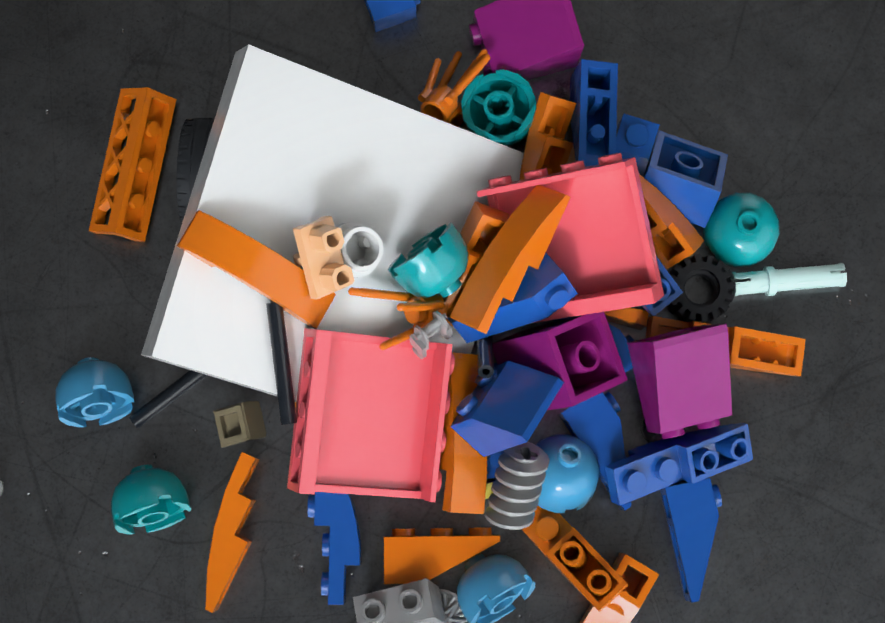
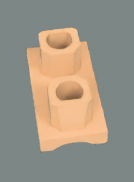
[293,216,354,299]

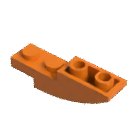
[521,506,628,612]

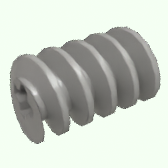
[485,442,550,530]

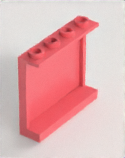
[477,153,664,323]
[287,328,455,502]

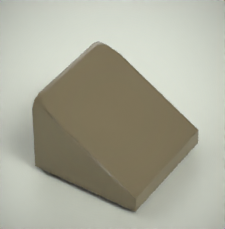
[213,401,266,448]

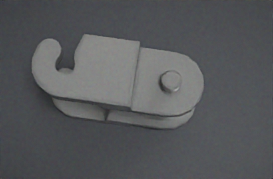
[410,311,452,359]

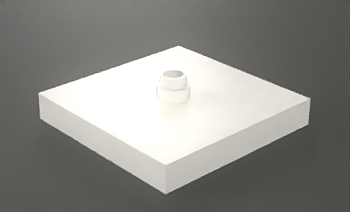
[141,44,524,402]

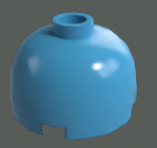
[55,357,135,427]
[536,434,600,513]
[457,554,535,623]

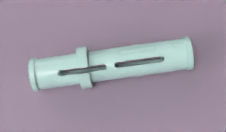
[730,263,847,296]

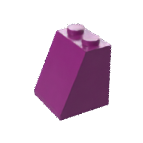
[468,0,584,81]
[493,312,628,410]
[627,324,732,439]

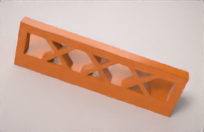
[89,87,177,242]

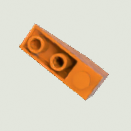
[384,527,500,584]
[579,552,659,623]

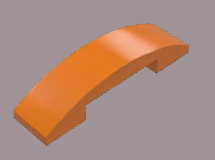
[177,210,336,329]

